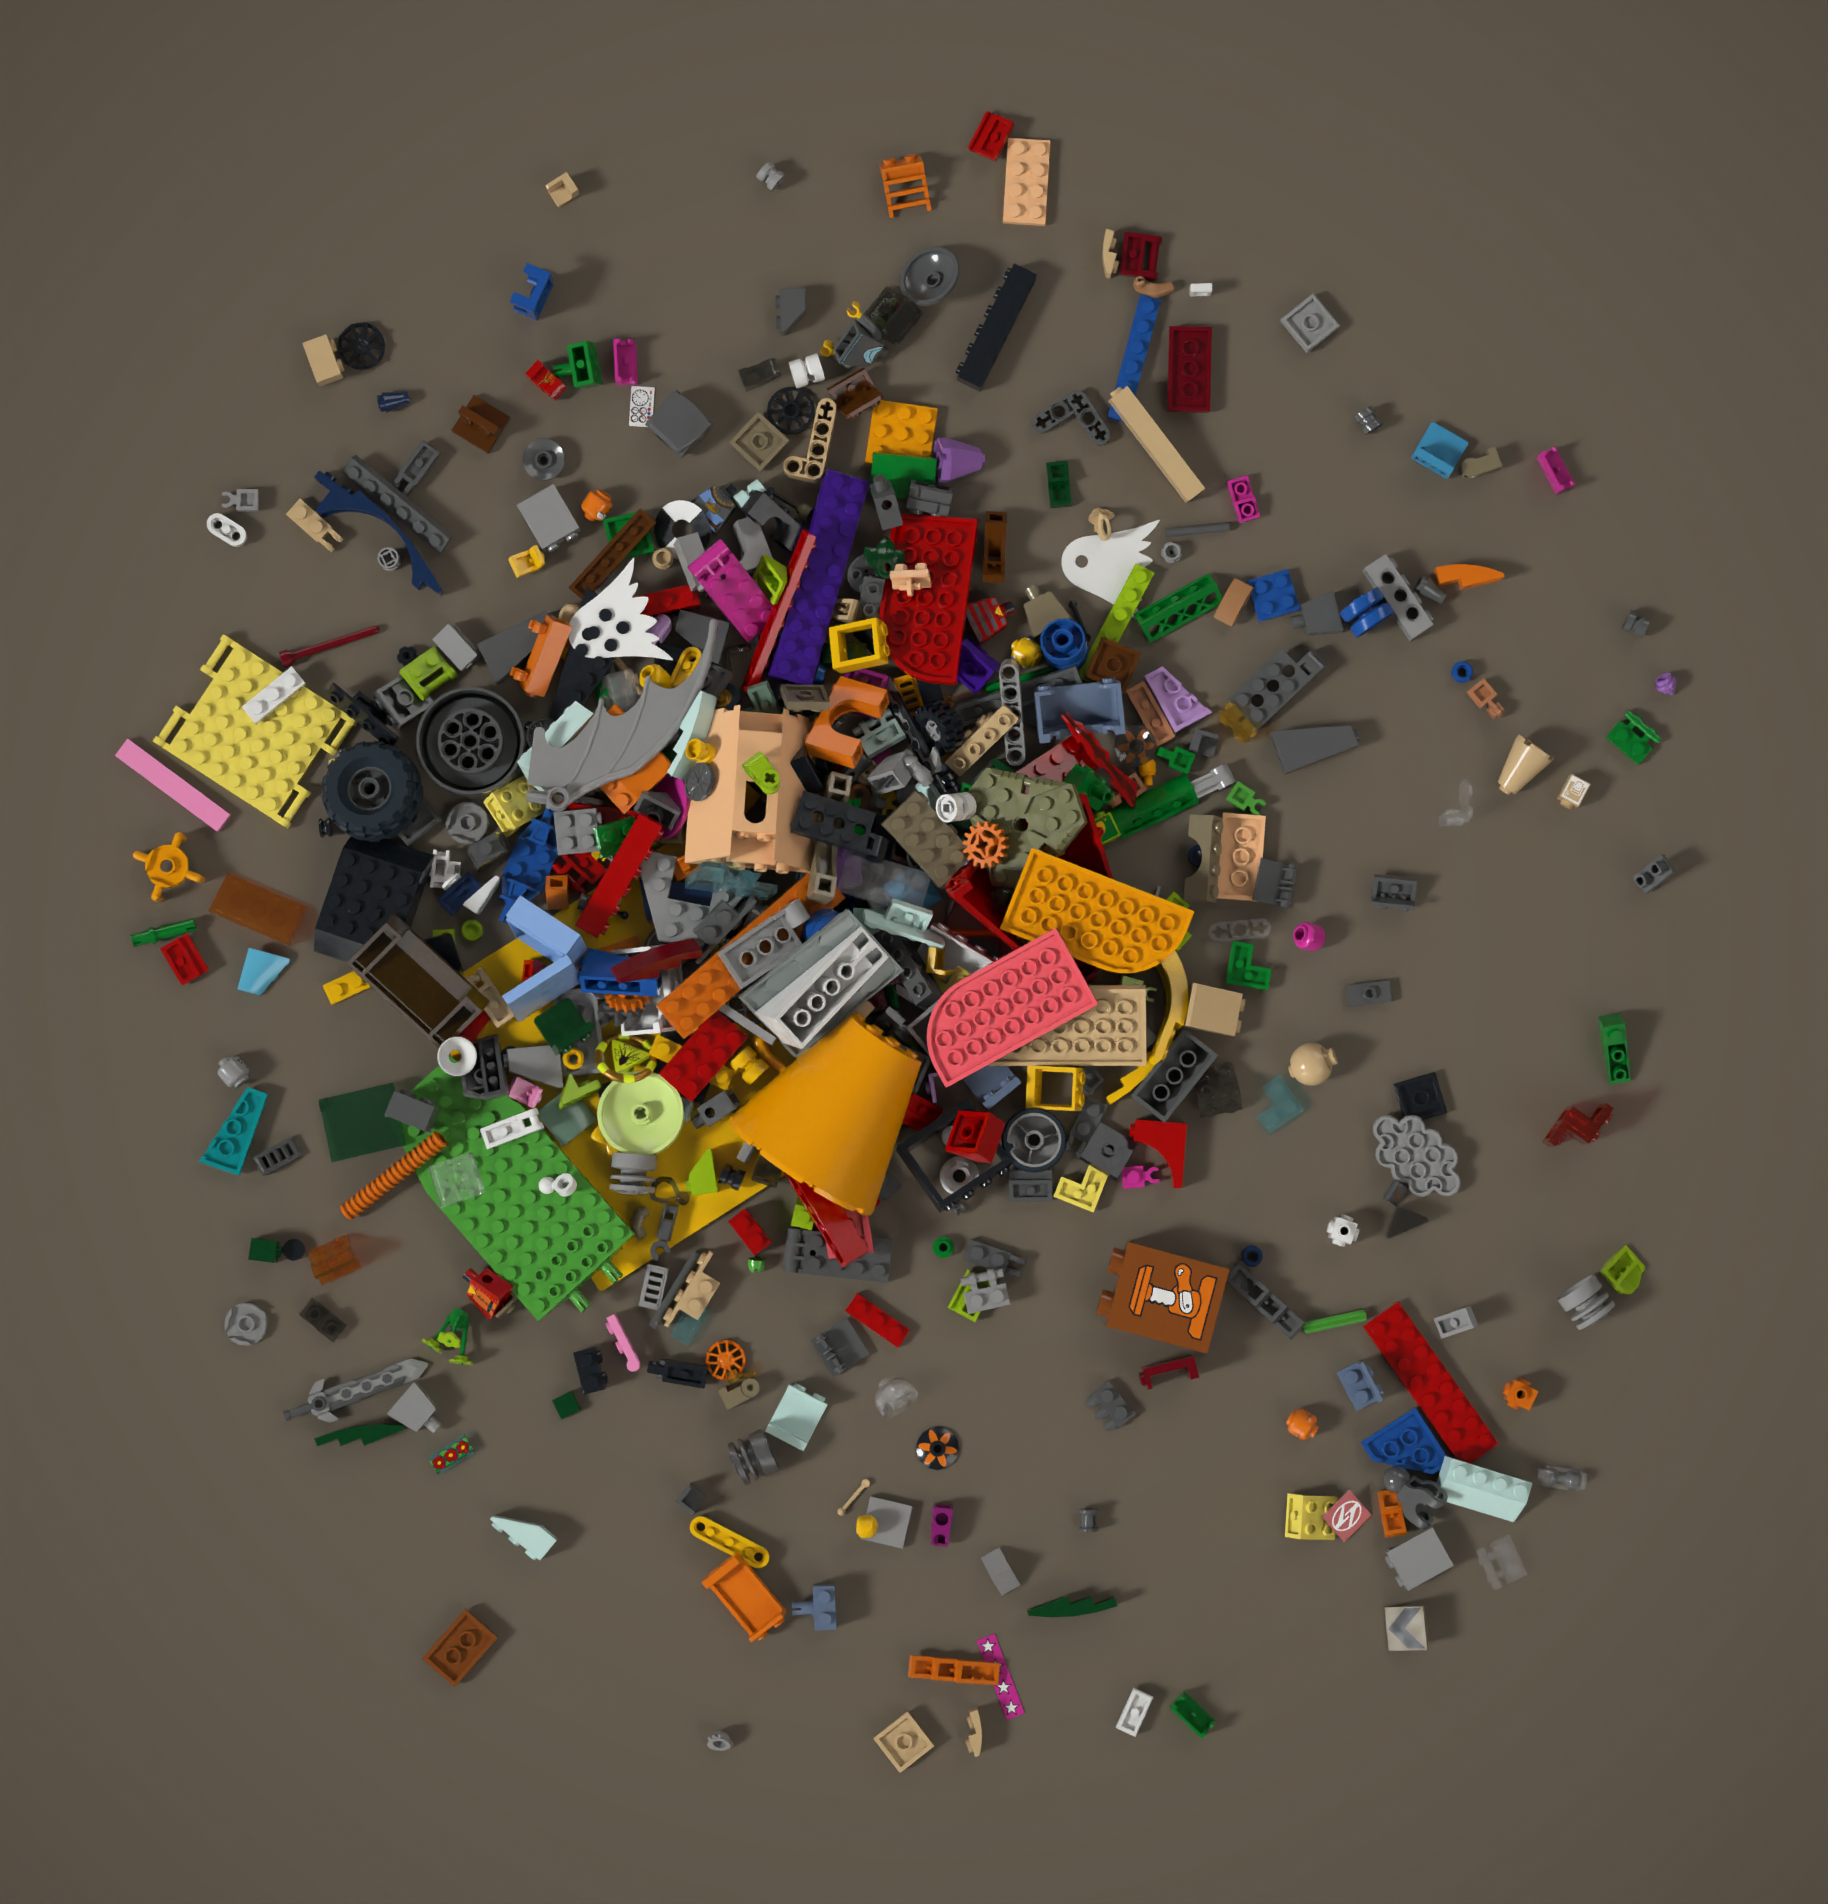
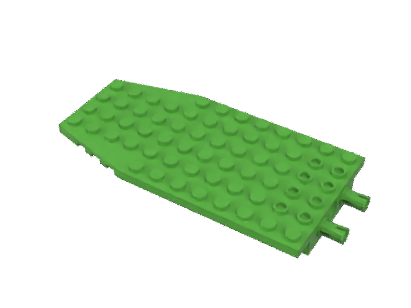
[388,1056,635,1321]

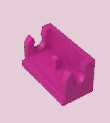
[613,339,638,386]
[1536,446,1575,495]

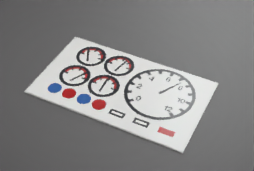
[629,386,655,427]

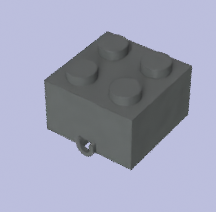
[384,1089,440,1135]

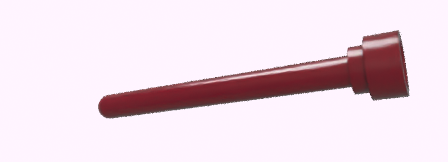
[279,625,380,668]

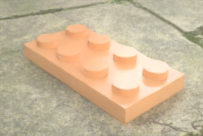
[1003,138,1050,226]
[1216,813,1266,902]

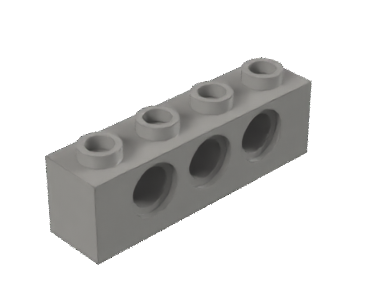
[1362,554,1434,641]

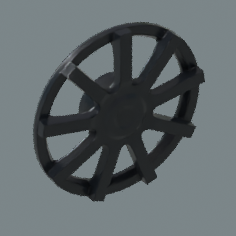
[338,322,386,370]
[767,387,815,435]

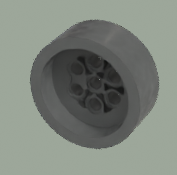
[416,687,528,799]

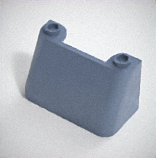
[1034,677,1126,743]

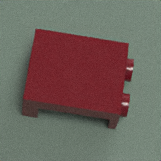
[1138,1355,1199,1390]

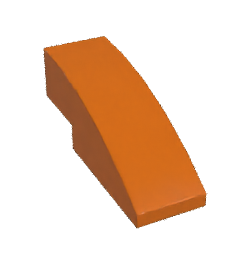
[1434,564,1505,590]

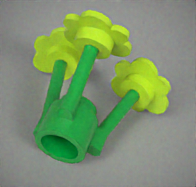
[422,1308,473,1365]

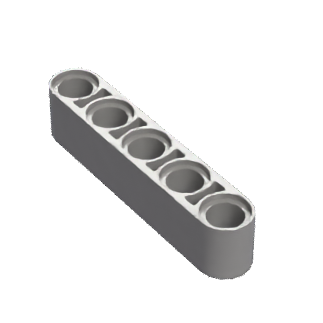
[999,659,1026,766]

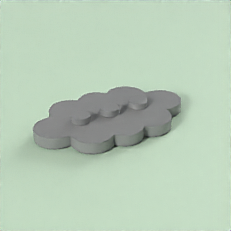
[1373,1115,1461,1197]

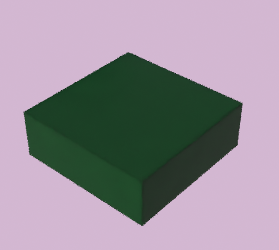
[552,1390,581,1420]

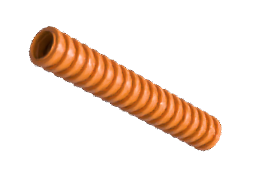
[340,1131,447,1220]

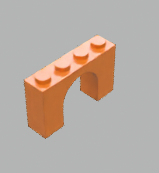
[804,676,890,769]

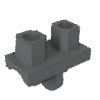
[1633,854,1676,894]

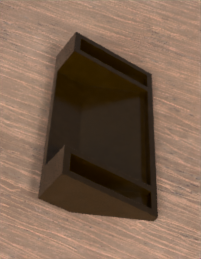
[346,913,489,1048]

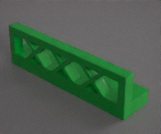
[1134,573,1223,643]

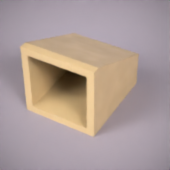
[1183,983,1245,1037]

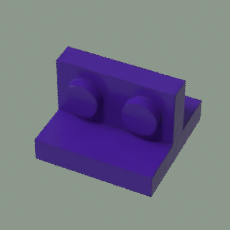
[958,638,1001,695]

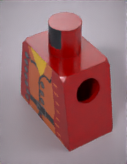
[462,1268,513,1320]

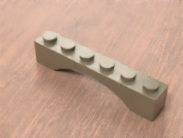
[806,771,852,905]

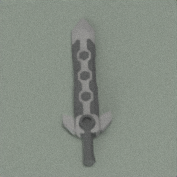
[283,1358,428,1423]

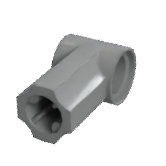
[1191,763,1236,799]

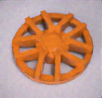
[705,1340,746,1381]

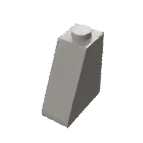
[503,1045,563,1089]

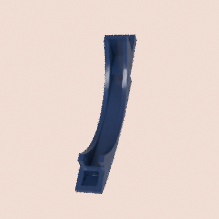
[314,471,444,596]

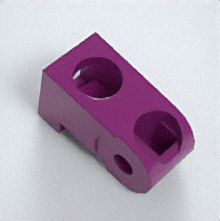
[931,1504,953,1547]

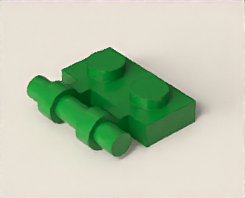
[1605,710,1662,765]

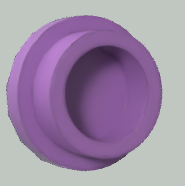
[1655,673,1677,695]

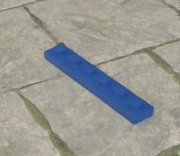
[1108,294,1161,422]

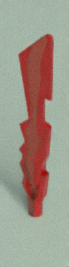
[1060,711,1137,808]

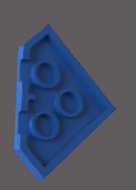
[1360,1407,1446,1474]

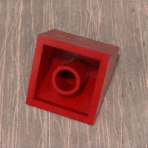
[945,1110,1006,1163]

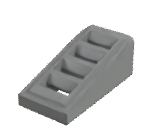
[639,1264,669,1310]

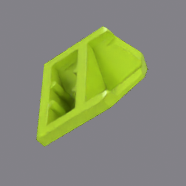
[753,554,787,605]
[1600,1245,1645,1294]

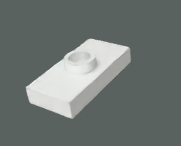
[1116,1687,1153,1737]

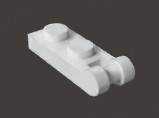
[480,1108,544,1149]

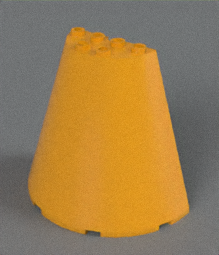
[729,1012,922,1216]

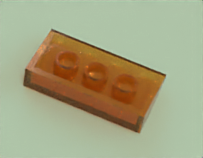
[209,873,307,946]

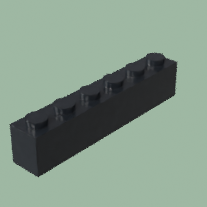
[955,263,1037,392]

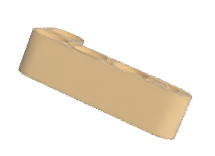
[784,398,837,483]

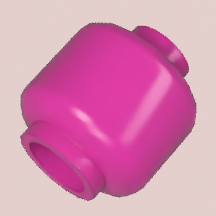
[1293,922,1325,951]

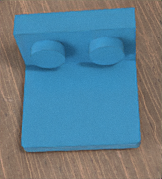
[1411,422,1468,479]

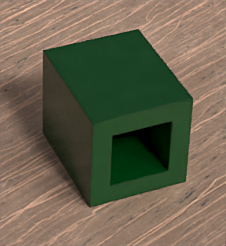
[248,1238,283,1263]

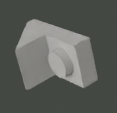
[1434,1306,1479,1339]

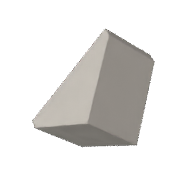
[980,1547,1020,1596]

